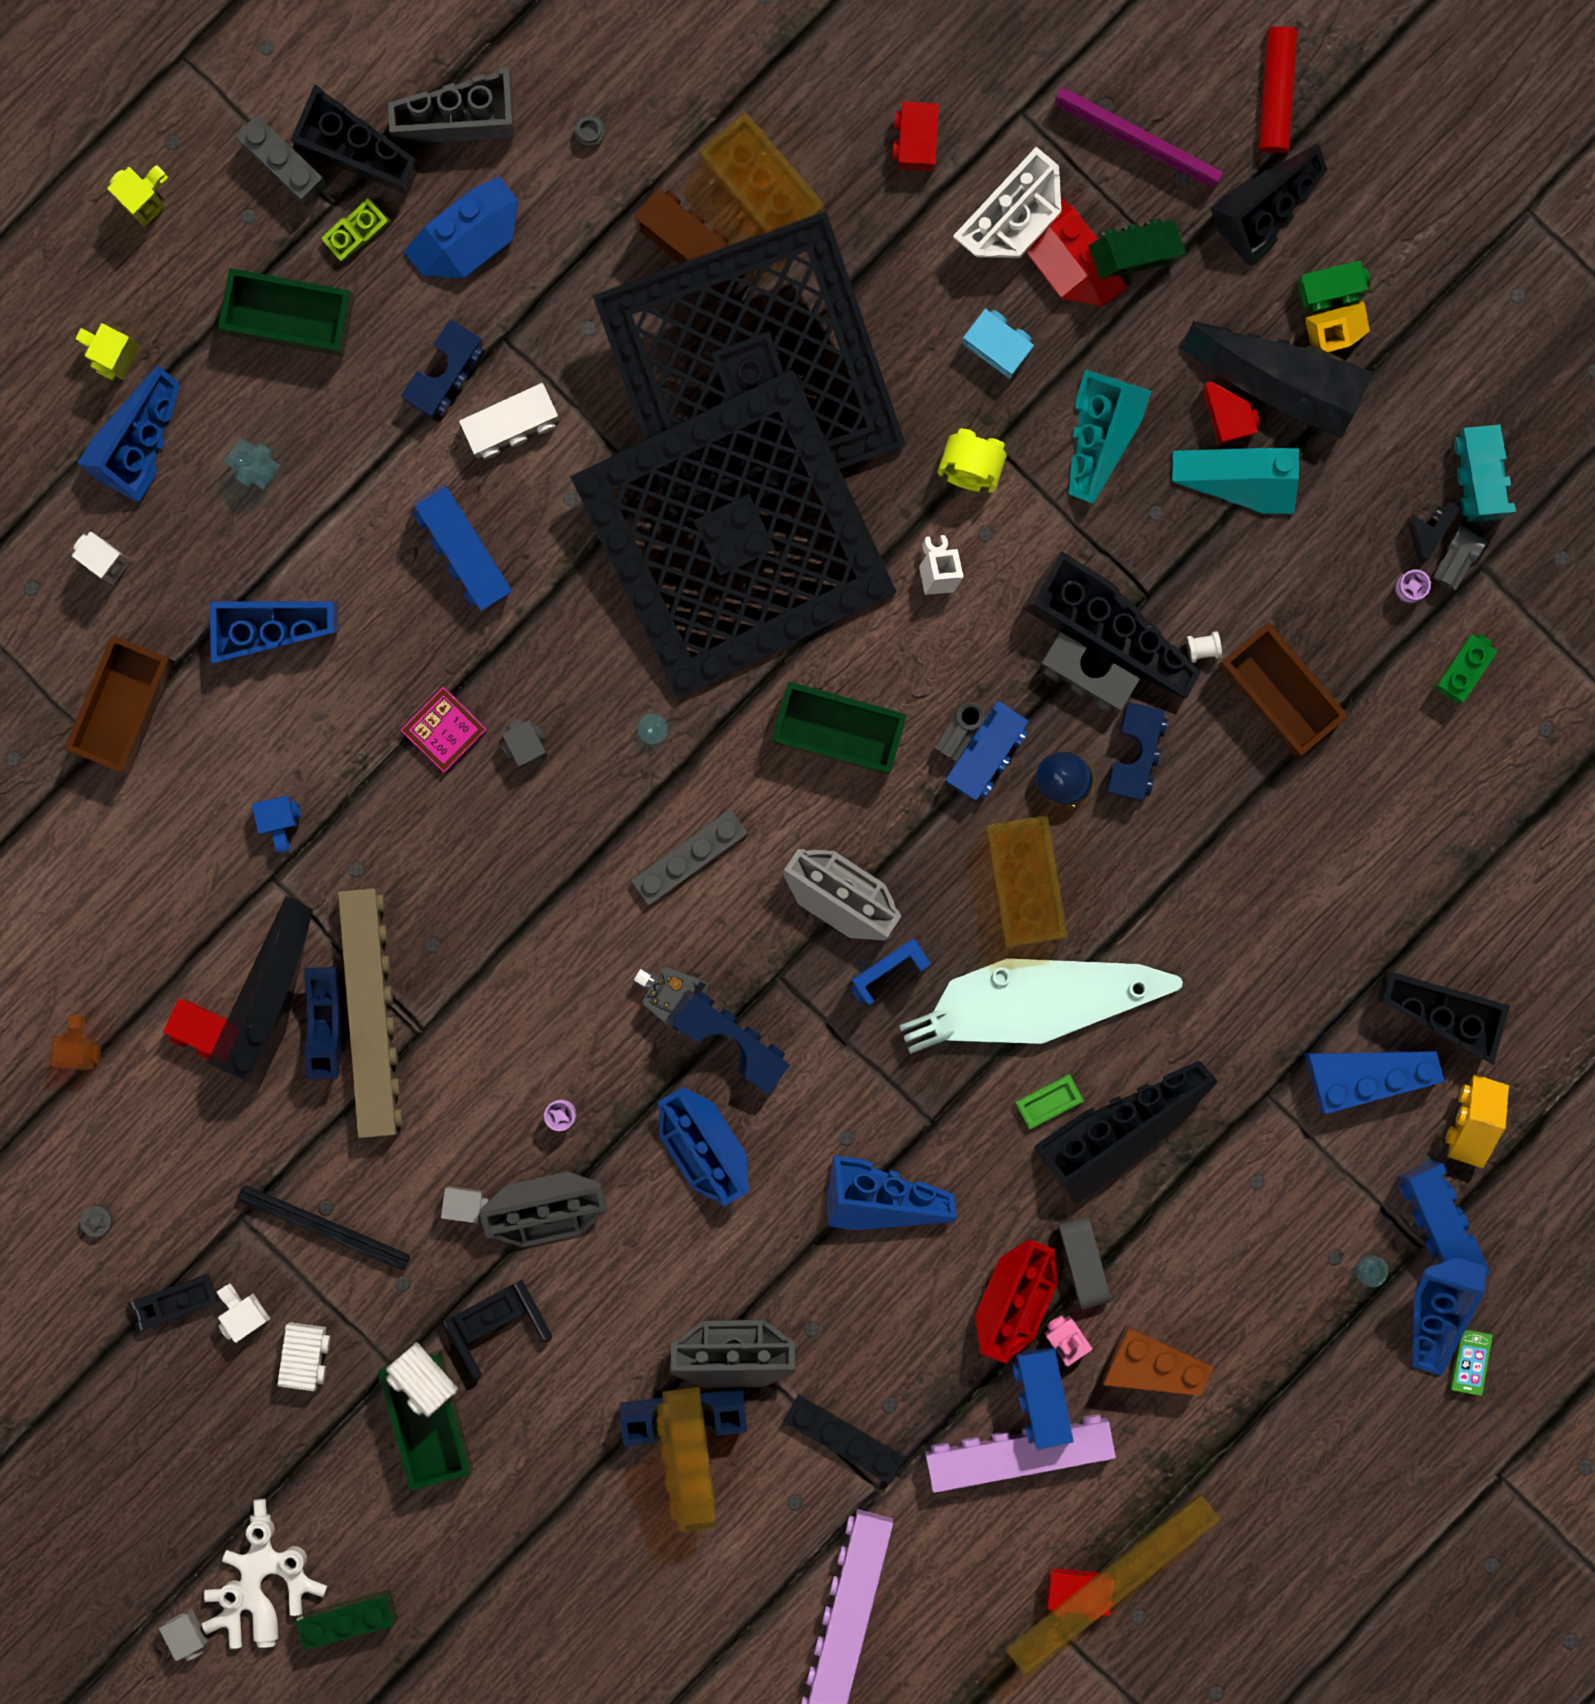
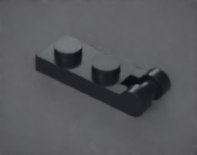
[128,1273,219,1332]

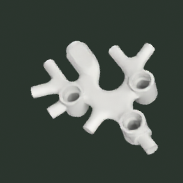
[202,1499,327,1648]

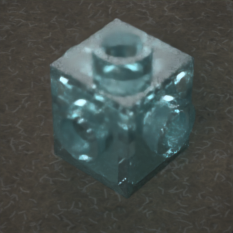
[223,437,280,490]

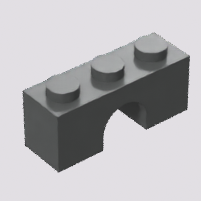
[236,114,327,207]
[1040,632,1140,714]

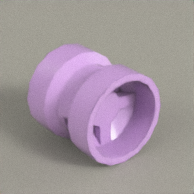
[1395,570,1431,603]
[544,1099,577,1131]

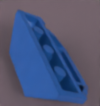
[404,177,519,279]
[658,1087,749,1206]

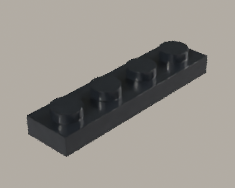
[783,1394,905,1484]

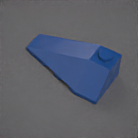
[77,366,180,502]
[1412,1257,1486,1376]

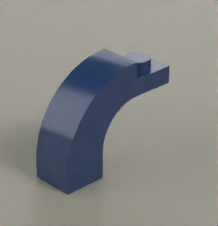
[304,967,342,1079]

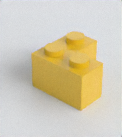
[1445,1074,1509,1168]

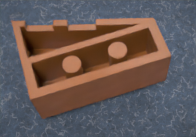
[1100,1325,1214,1396]

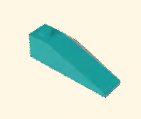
[1069,369,1152,503]
[1172,448,1299,515]

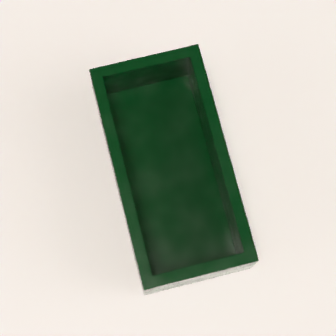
[218,268,355,357]
[771,681,907,776]
[378,1350,473,1491]

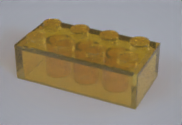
[699,112,825,233]
[985,815,1068,948]
[657,1387,716,1532]

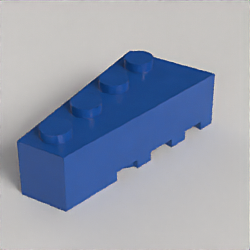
[210,601,339,664]
[1304,1051,1445,1114]
[1398,1160,1491,1276]

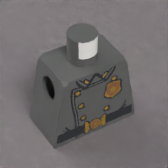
[633,966,710,1035]

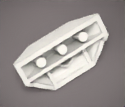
[953,147,1062,258]

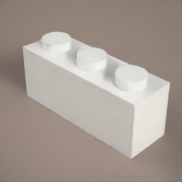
[459,383,560,460]

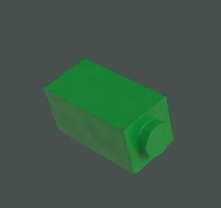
[1297,260,1370,312]
[1432,634,1498,704]

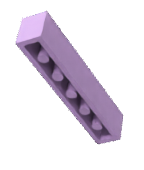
[925,1414,1116,1493]

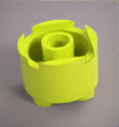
[938,428,1007,493]

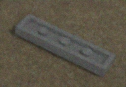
[631,809,748,906]

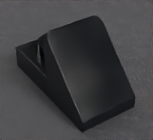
[1407,502,1460,564]

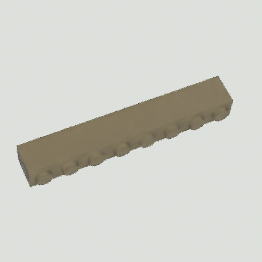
[338,888,403,1138]

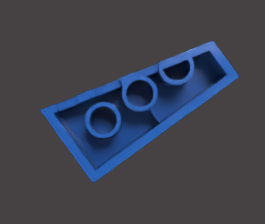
[413,482,512,611]

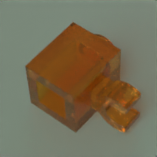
[51,1015,100,1070]

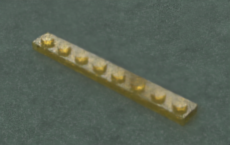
[1006,1494,1221,1675]

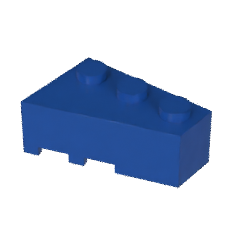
[944,701,1029,802]
[1012,1346,1074,1450]

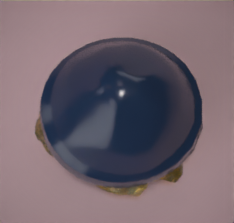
[1036,751,1095,809]

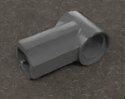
[1432,525,1487,591]
[934,702,984,762]

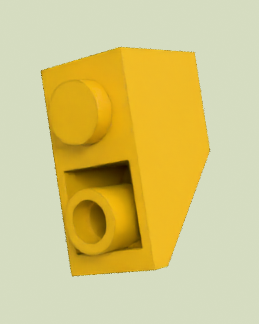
[1305,301,1370,352]

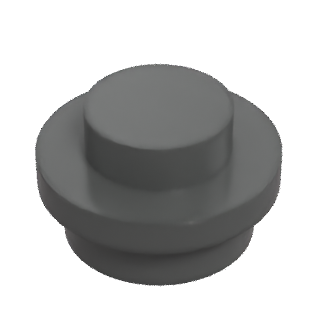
[574,116,605,147]

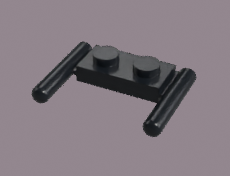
[441,1279,553,1381]

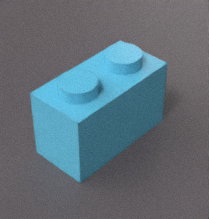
[962,309,1034,379]

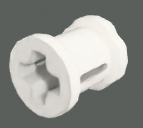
[1186,631,1222,663]

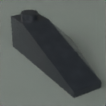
[1210,144,1327,266]

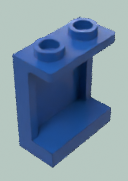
[850,938,931,1006]

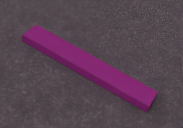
[1054,86,1223,189]

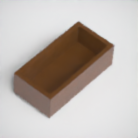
[634,188,754,306]
[1217,622,1348,758]
[64,635,175,774]

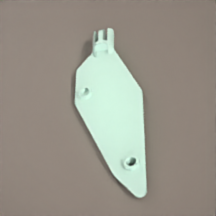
[899,958,1183,1054]

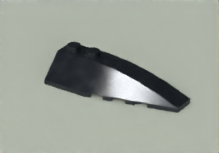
[1180,321,1373,439]
[1022,551,1201,699]
[206,896,313,1088]
[1034,1060,1217,1205]

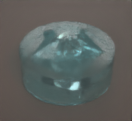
[637,714,668,745]
[1356,1255,1388,1287]

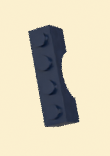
[666,990,790,1095]
[620,1388,747,1447]

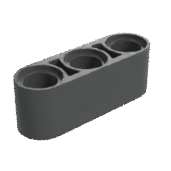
[1058,1216,1111,1310]

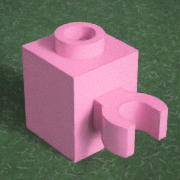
[1044,1315,1092,1367]

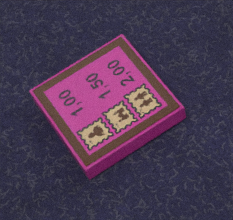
[401,687,487,773]

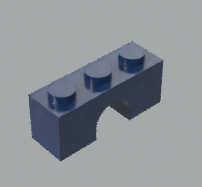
[401,319,484,421]
[1105,702,1168,802]

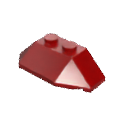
[1026,198,1127,307]
[975,1239,1058,1364]

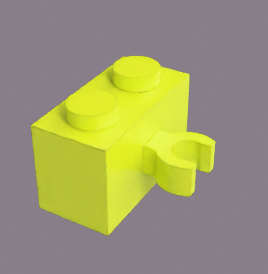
[107,165,169,227]
[75,323,140,381]

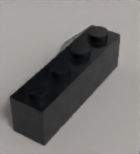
[291,84,419,196]
[1377,972,1510,1065]

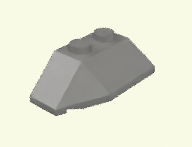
[782,849,901,940]

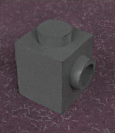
[500,718,548,768]

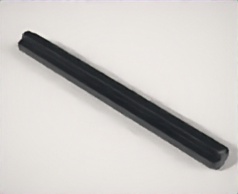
[237,1185,410,1270]

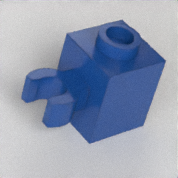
[252,795,302,853]

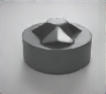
[80,1205,113,1237]

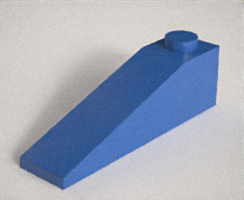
[826,1155,957,1230]

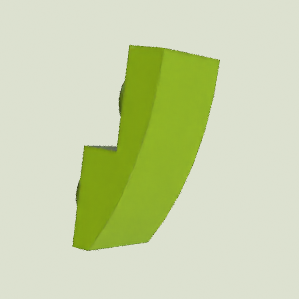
[321,198,391,262]

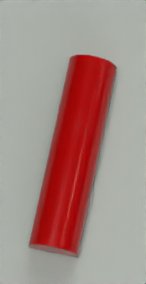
[1258,26,1298,154]

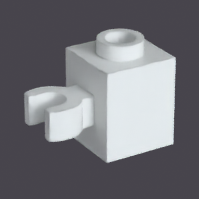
[919,535,964,595]
[217,1283,270,1343]

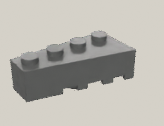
[388,66,515,145]

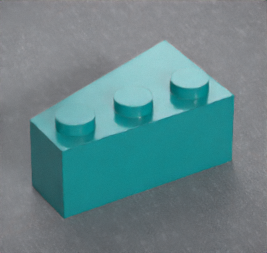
[1454,425,1516,523]

